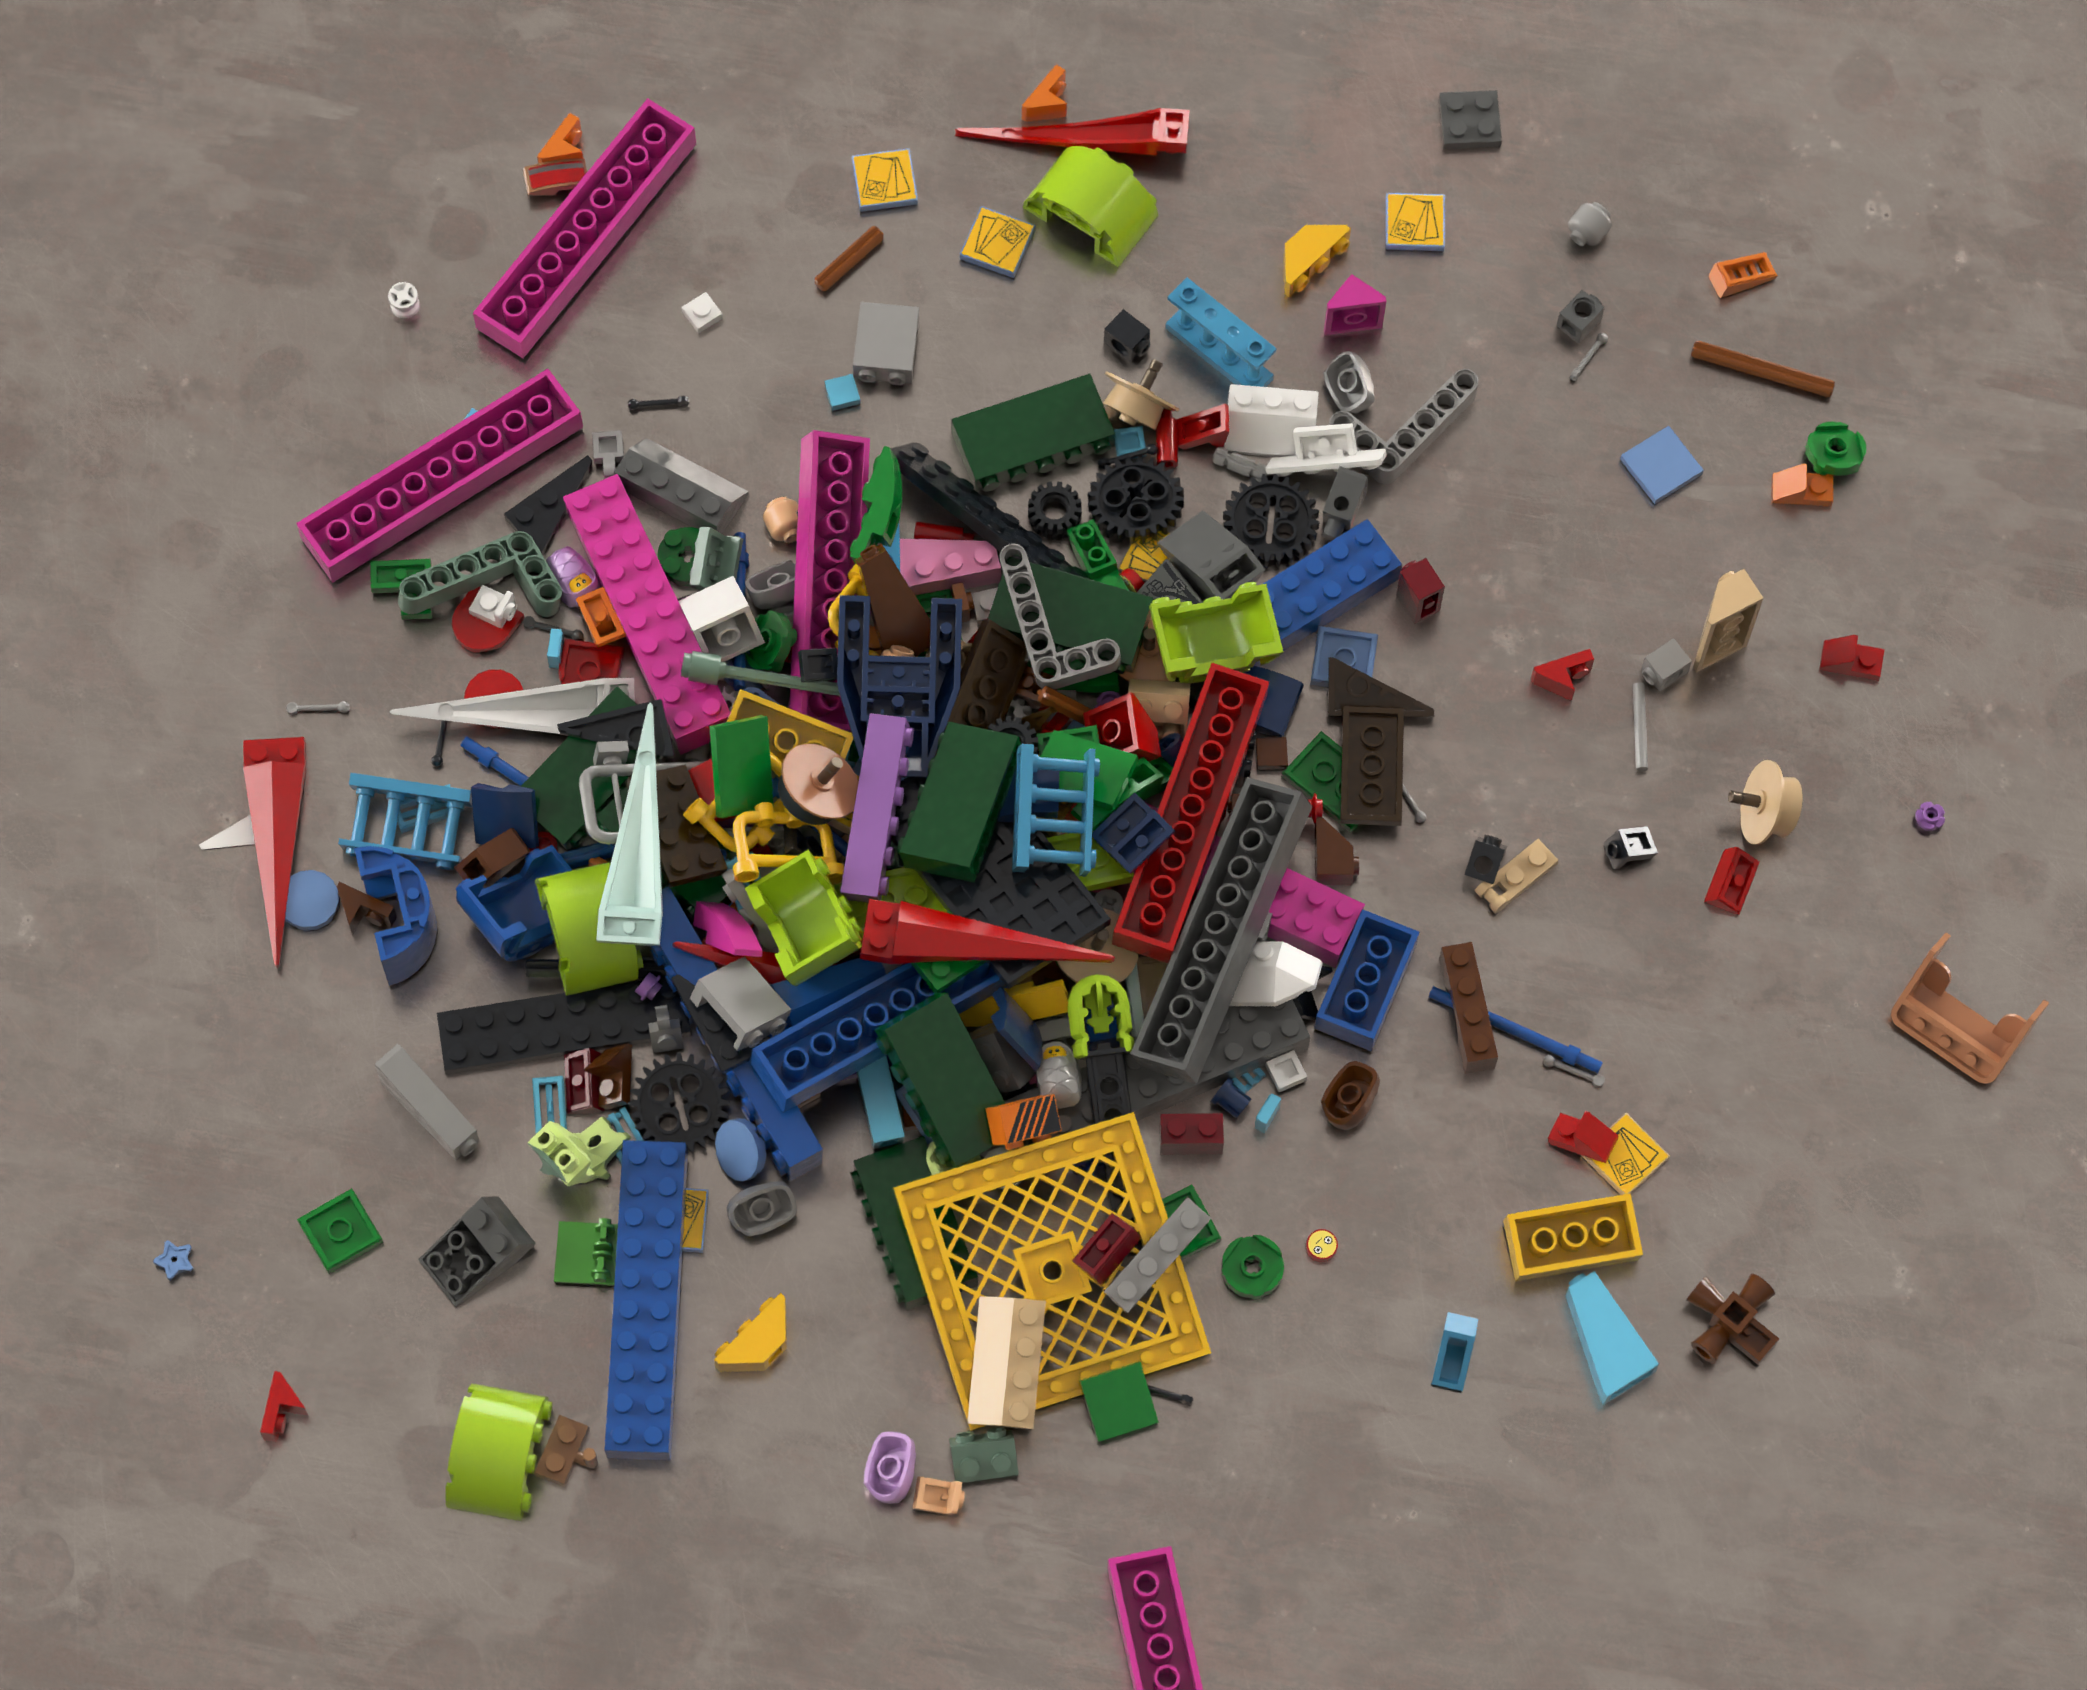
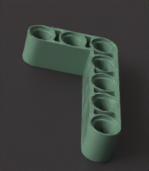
[398,531,562,617]

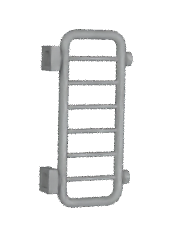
[579,741,809,848]

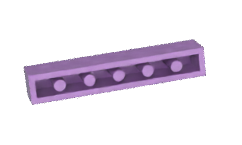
[840,713,914,903]

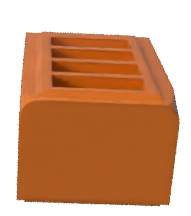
[1709,252,1777,298]

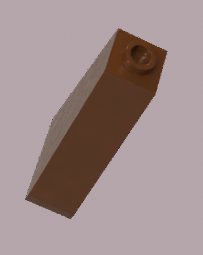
[856,543,930,657]

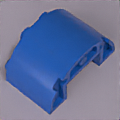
[456,845,572,961]
[354,846,437,986]

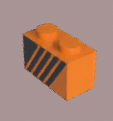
[985,1094,1062,1150]

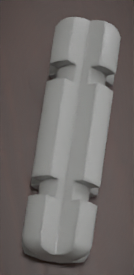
[1212,447,1269,482]

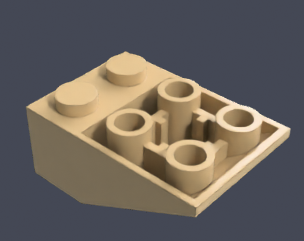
[1129,679,1190,741]

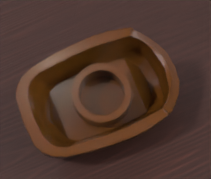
[1321,1061,1380,1130]

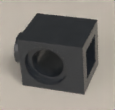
[1104,309,1151,363]

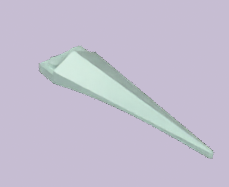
[596,702,663,946]

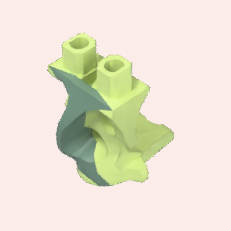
[528,1116,632,1186]

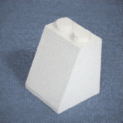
[678,576,765,662]

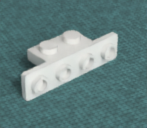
[1266,423,1387,477]

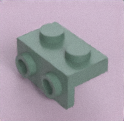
[689,527,743,591]
[949,1427,1019,1483]

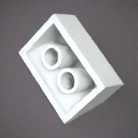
[1224,384,1319,457]

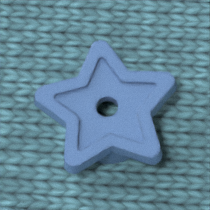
[153,1240,193,1280]

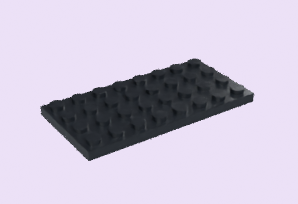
[891,778,1111,989]

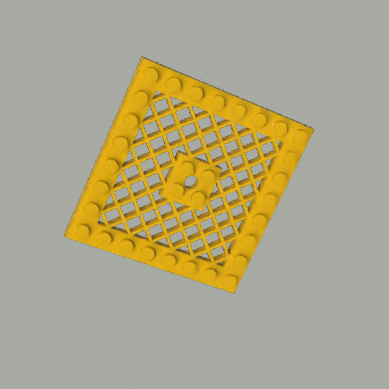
[893,1112,1211,1431]

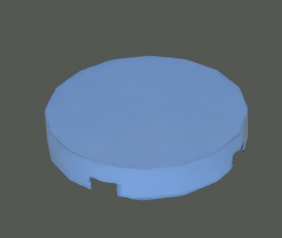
[285,870,340,931]
[715,1118,766,1181]

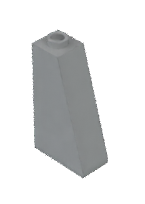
[375,1044,479,1160]

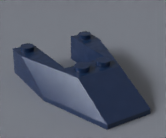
[837,595,962,778]

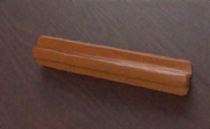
[814,226,884,292]
[1037,686,1091,725]

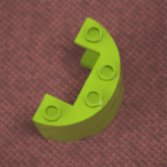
[1023,146,1158,267]
[1149,582,1284,683]
[745,850,864,986]
[535,862,643,996]
[445,1383,553,1521]

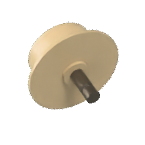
[1103,359,1180,431]
[1728,760,1803,845]
[1057,908,1138,983]

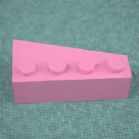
[900,539,1001,595]

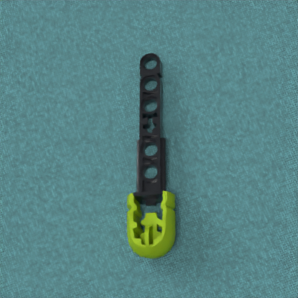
[1068,974,1143,1257]

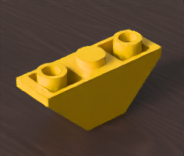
[1283,225,1351,298]
[714,1293,787,1372]

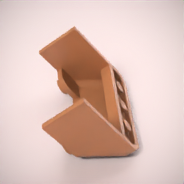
[1891,933,2049,1084]

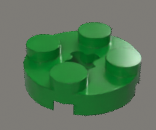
[1805,422,1867,476]
[658,527,699,586]
[746,610,797,672]
[1221,1235,1284,1300]

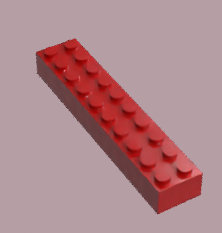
[1112,663,1269,963]

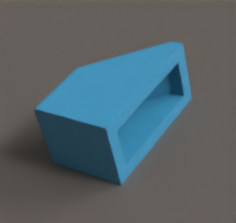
[1432,1312,1479,1391]

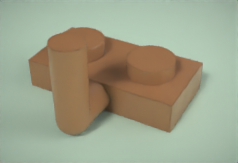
[534,1415,598,1487]

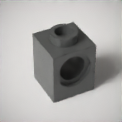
[1557,290,1605,344]

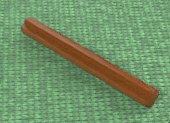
[1691,340,1835,397]

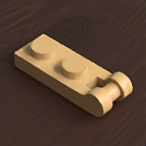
[1475,838,1559,914]

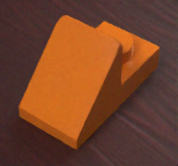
[1022,64,1067,122]
[537,113,583,163]
[1772,464,1833,506]
[575,587,626,648]

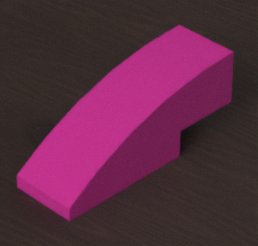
[693,901,763,957]

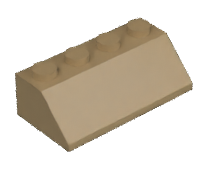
[1693,569,1763,672]
[967,1296,1046,1430]

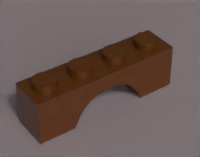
[1439,942,1498,1074]

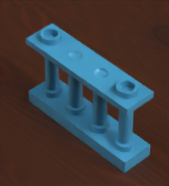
[1165,277,1277,387]
[1012,744,1100,877]
[338,773,472,870]

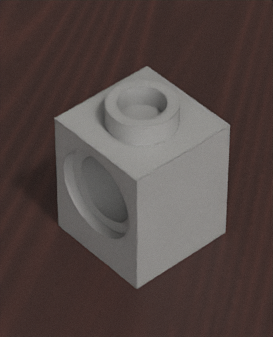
[1642,638,1692,691]

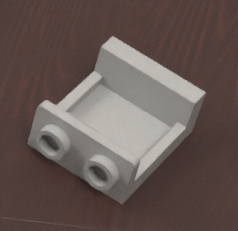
[853,302,920,385]
[690,956,791,1051]

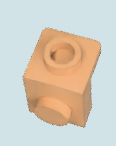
[912,1476,965,1516]

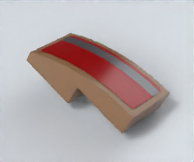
[523,158,587,196]

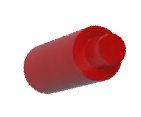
[1156,409,1178,469]
[914,521,974,540]

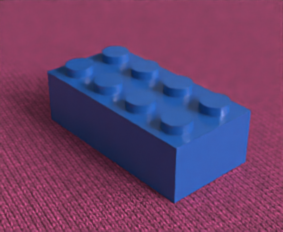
[1314,909,1420,1052]

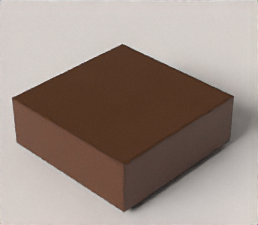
[1256,737,1288,770]

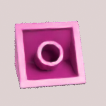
[1324,274,1386,335]

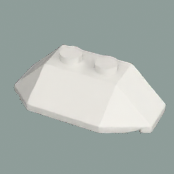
[1229,941,1322,1006]

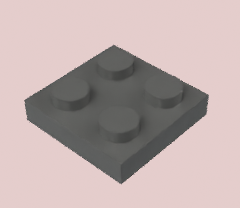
[1439,90,1502,149]

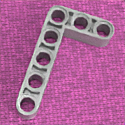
[1329,369,1479,484]
[999,543,1121,690]

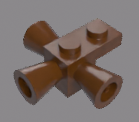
[1686,1274,1779,1365]

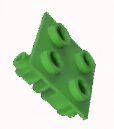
[554,1218,618,1286]

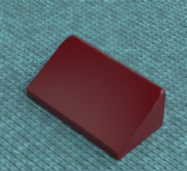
[564,1048,605,1115]
[1072,1213,1141,1285]

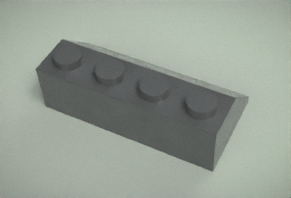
[614,438,749,534]

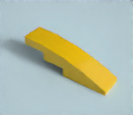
[959,979,1069,1027]

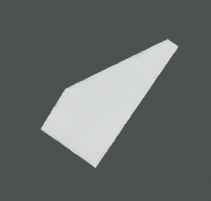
[199,815,255,850]

